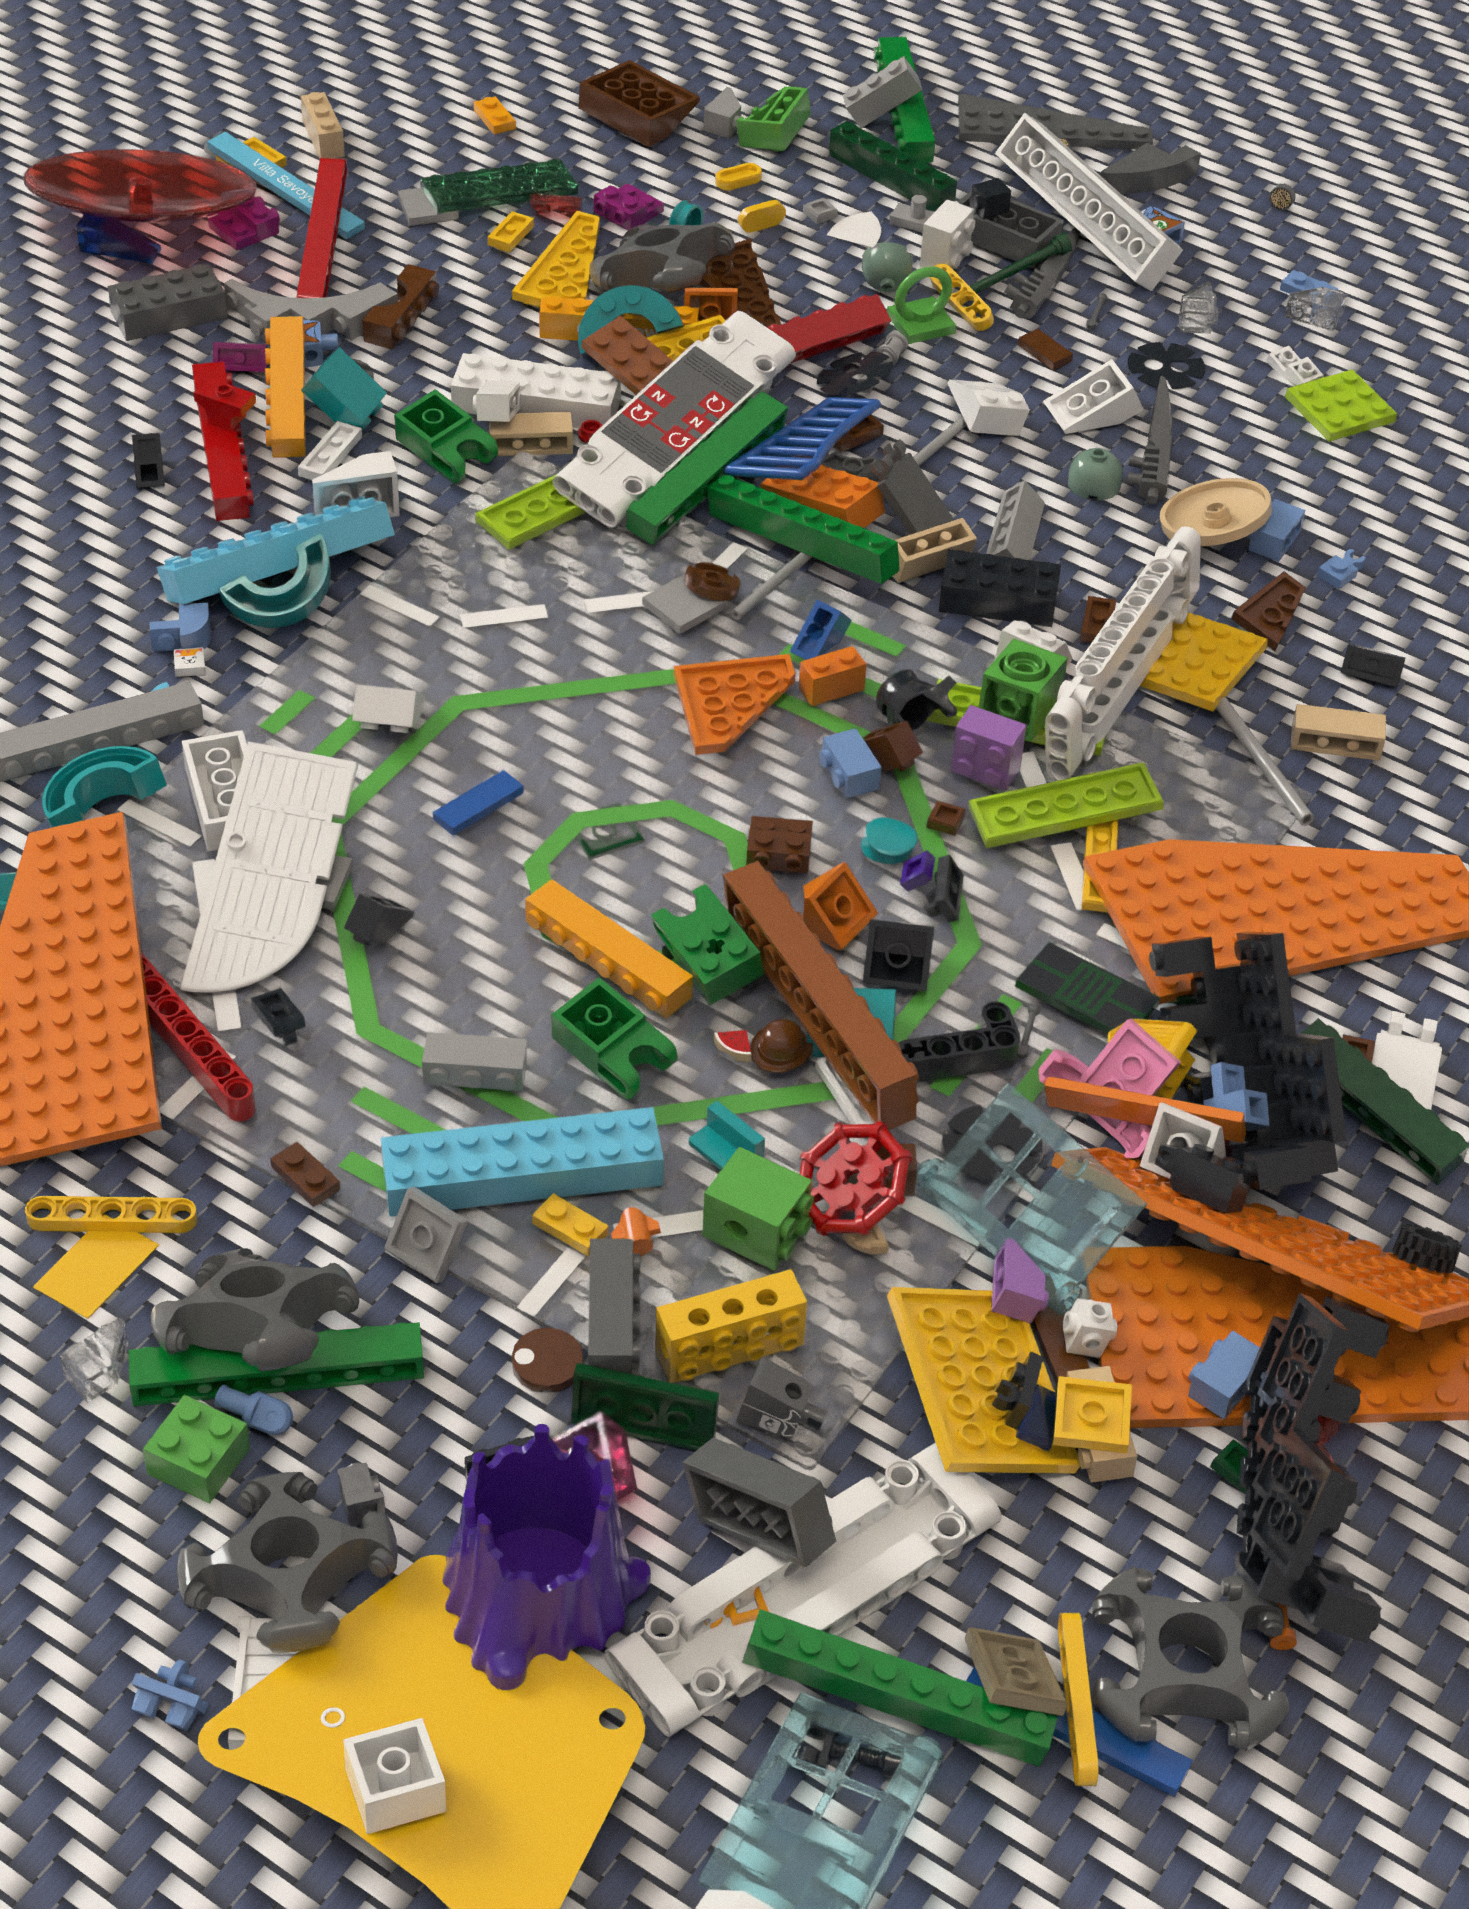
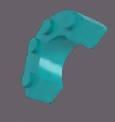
[578,285,684,356]
[219,533,331,628]
[42,746,167,828]

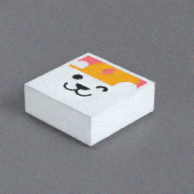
[174,647,205,677]

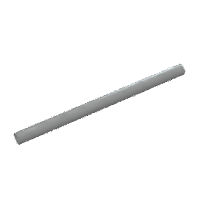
[1216,696,1314,826]

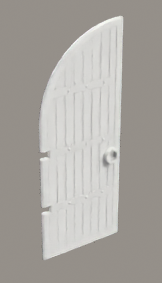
[180,741,358,993]

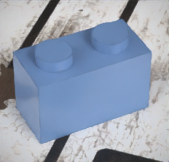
[1247,499,1305,562]
[819,728,881,798]
[1188,1330,1260,1419]

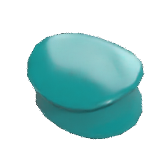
[669,200,704,226]
[861,817,918,864]

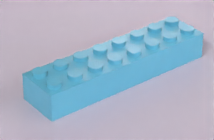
[157,496,395,605]
[381,1107,664,1217]

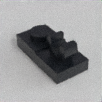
[1341,643,1406,687]
[924,855,964,923]
[251,988,306,1047]
[992,1351,1044,1429]

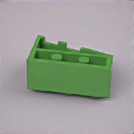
[736,86,811,152]

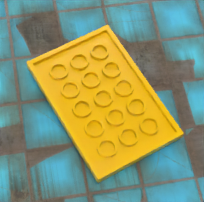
[887,1287,1080,1473]

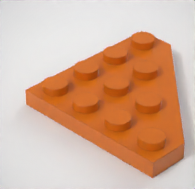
[673,654,795,755]

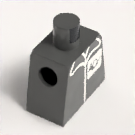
[736,1357,827,1438]

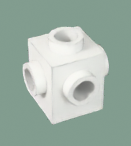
[1063,1298,1117,1358]

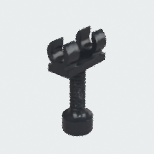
[795,1713,905,1780]

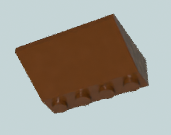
[578,60,700,146]

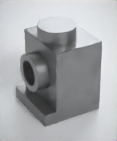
[338,1462,385,1526]

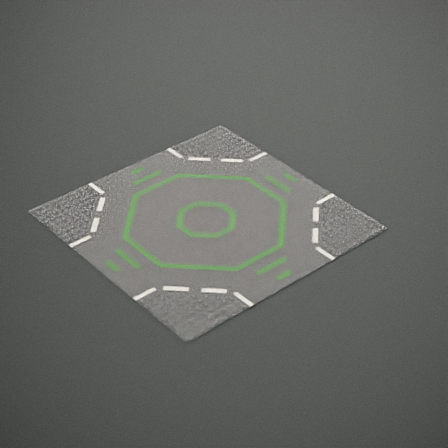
[0,451,1312,1470]

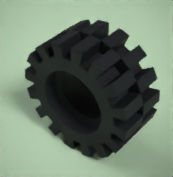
[1393,1224,1462,1274]

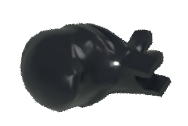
[876,669,957,731]

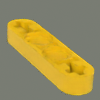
[929,263,994,331]

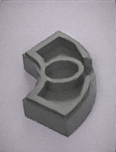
[821,451,881,481]

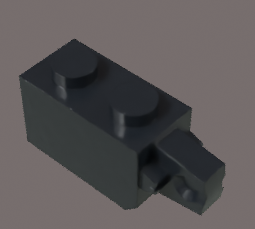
[1155,1144,1254,1213]

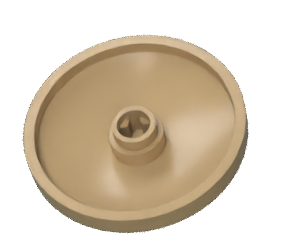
[1160,478,1273,546]

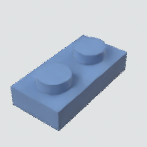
[1280,270,1338,309]

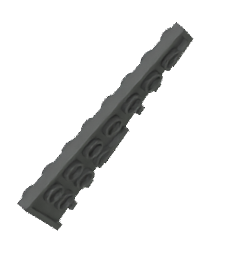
[958,94,1153,149]

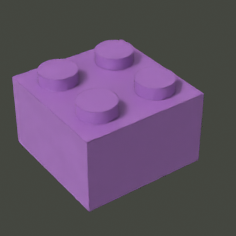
[951,705,1026,791]

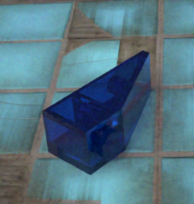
[76,211,161,264]

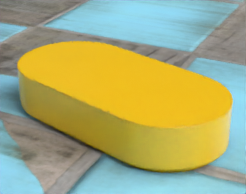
[715,163,762,190]
[738,200,786,233]

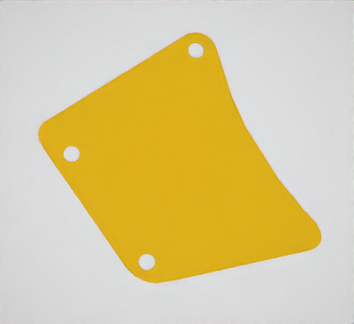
[198,1555,645,1909]

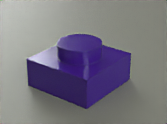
[900,850,935,892]

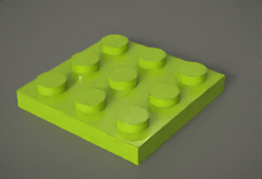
[1285,369,1397,442]

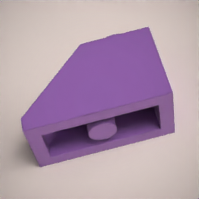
[992,1238,1049,1323]

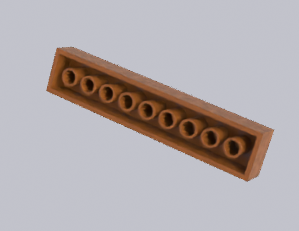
[723,861,919,1130]

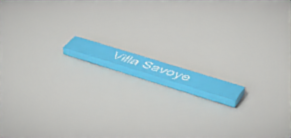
[207,132,365,240]

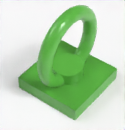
[887,266,956,344]

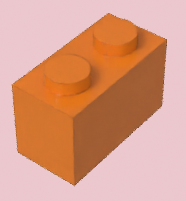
[798,646,867,706]

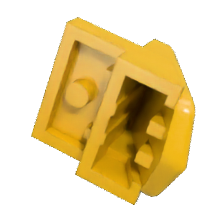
[1108,1019,1197,1099]

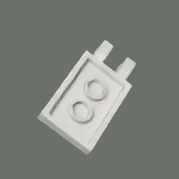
[1372,1011,1442,1110]

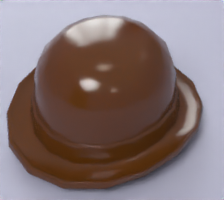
[750,1019,813,1073]

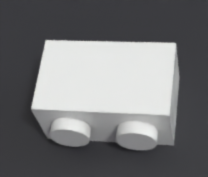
[472,380,521,422]

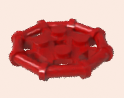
[799,1121,913,1236]

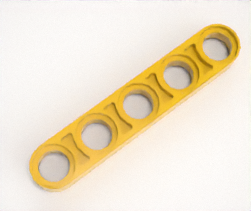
[25,1196,198,1233]
[1058,1613,1098,1786]

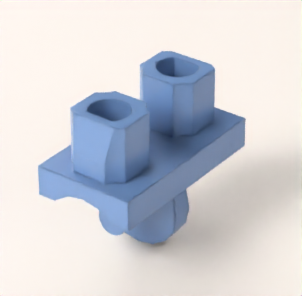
[131,1660,209,1731]

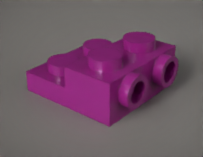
[594,183,664,230]
[208,193,280,251]

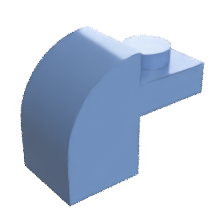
[149,603,211,652]
[1204,1062,1270,1131]

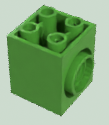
[979,638,1068,742]
[702,1147,814,1271]

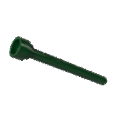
[969,232,1072,294]

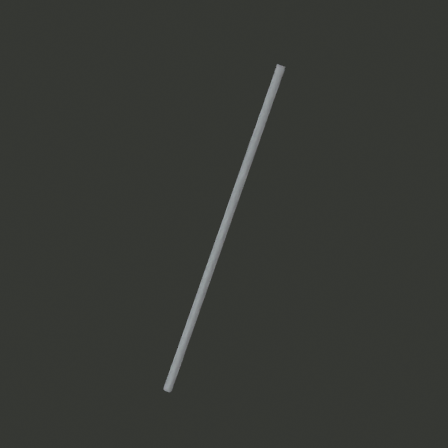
[731,416,967,620]

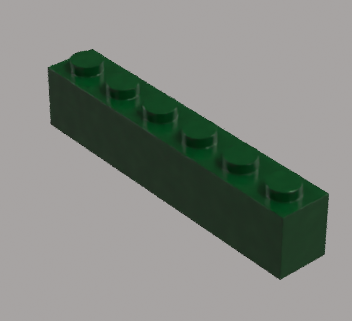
[829,121,957,212]
[1301,1018,1469,1185]

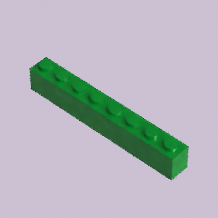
[874,37,935,163]
[626,391,788,545]
[707,474,900,584]
[129,1322,424,1407]
[742,1609,1058,1767]

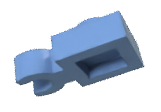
[1317,549,1366,589]

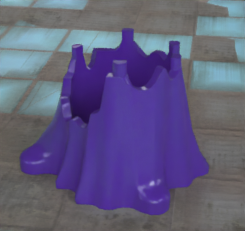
[442,1424,651,1690]

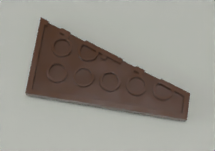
[699,238,781,327]

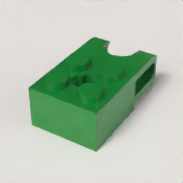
[394,389,498,483]
[650,884,765,1006]
[551,977,678,1100]

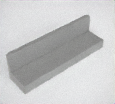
[986,480,1045,560]

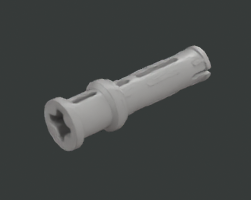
[857,332,908,393]

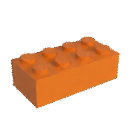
[760,465,885,528]

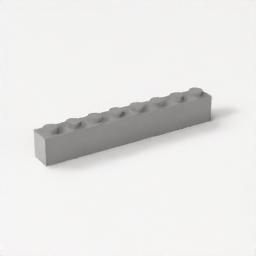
[0,681,204,782]

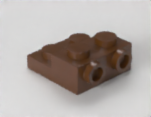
[746,816,813,873]

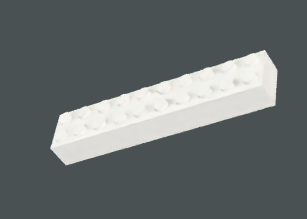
[995,113,1183,291]

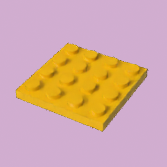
[1140,612,1267,711]

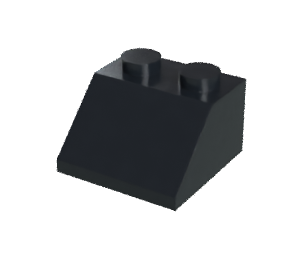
[862,919,935,991]

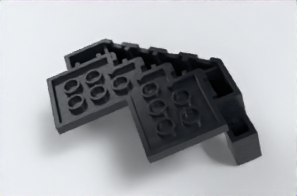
[1149,931,1347,1190]
[1235,1293,1390,1643]

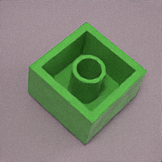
[143,1395,250,1504]

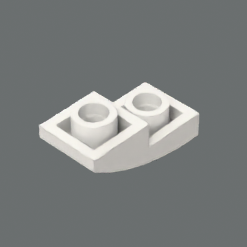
[1266,346,1323,385]

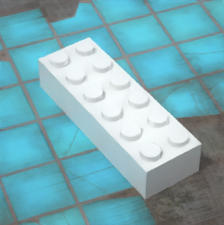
[451,353,621,428]

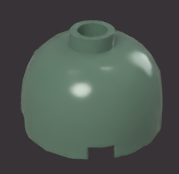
[862,242,913,292]
[1068,448,1123,500]

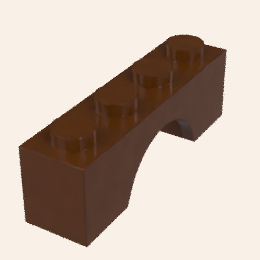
[363,264,439,350]

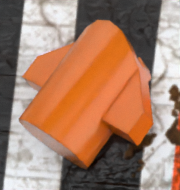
[611,1207,661,1256]

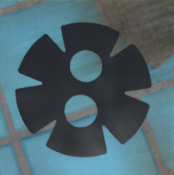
[1128,342,1205,389]
[817,352,893,395]
[942,1105,1042,1182]

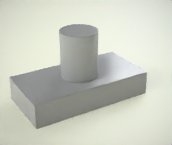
[889,195,935,233]

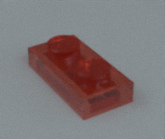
[530,194,582,215]

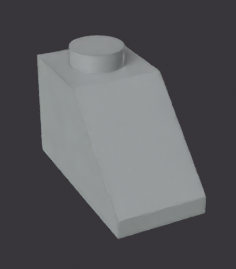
[703,87,741,139]

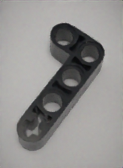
[898,1001,1020,1083]

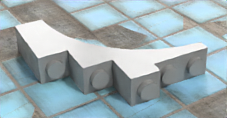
[224,279,398,341]

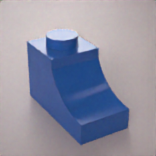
[790,600,852,660]

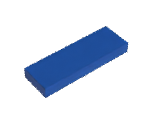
[433,770,524,836]

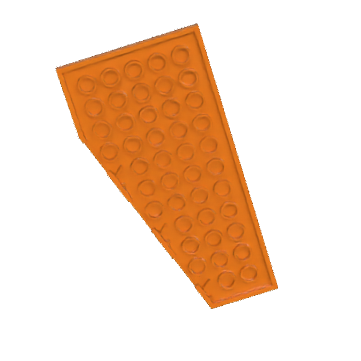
[0,812,162,1167]
[1083,839,1469,1004]
[1051,1147,1469,1332]
[1082,1246,1469,1428]

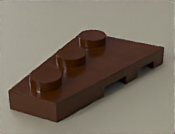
[1231,571,1306,651]

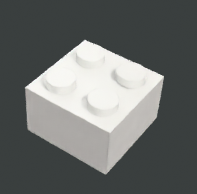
[920,199,975,269]
[343,1718,446,1834]

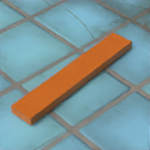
[1044,1077,1246,1143]

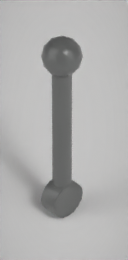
[1086,293,1108,330]
[1018,1004,1040,1059]

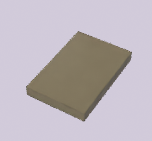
[964,1627,1068,1716]

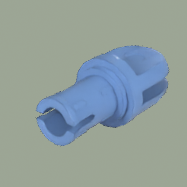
[214,1385,293,1435]

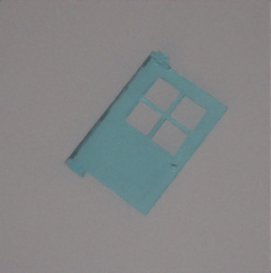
[916,1082,1147,1315]
[698,1692,944,1909]

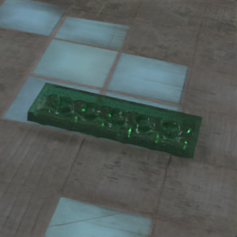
[420,159,579,213]

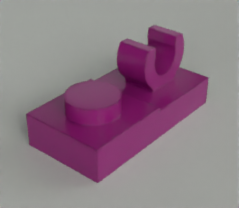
[213,342,268,372]

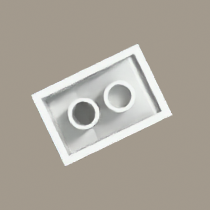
[1043,359,1144,434]
[948,379,1029,436]
[312,451,400,517]

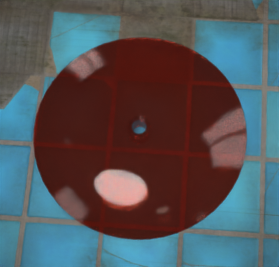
[23,149,256,223]

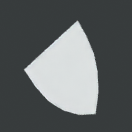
[827,212,881,248]

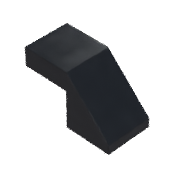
[132,433,165,488]

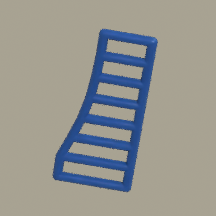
[724,397,881,480]

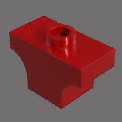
[193,378,256,431]

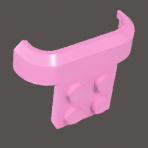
[1038,1019,1181,1158]

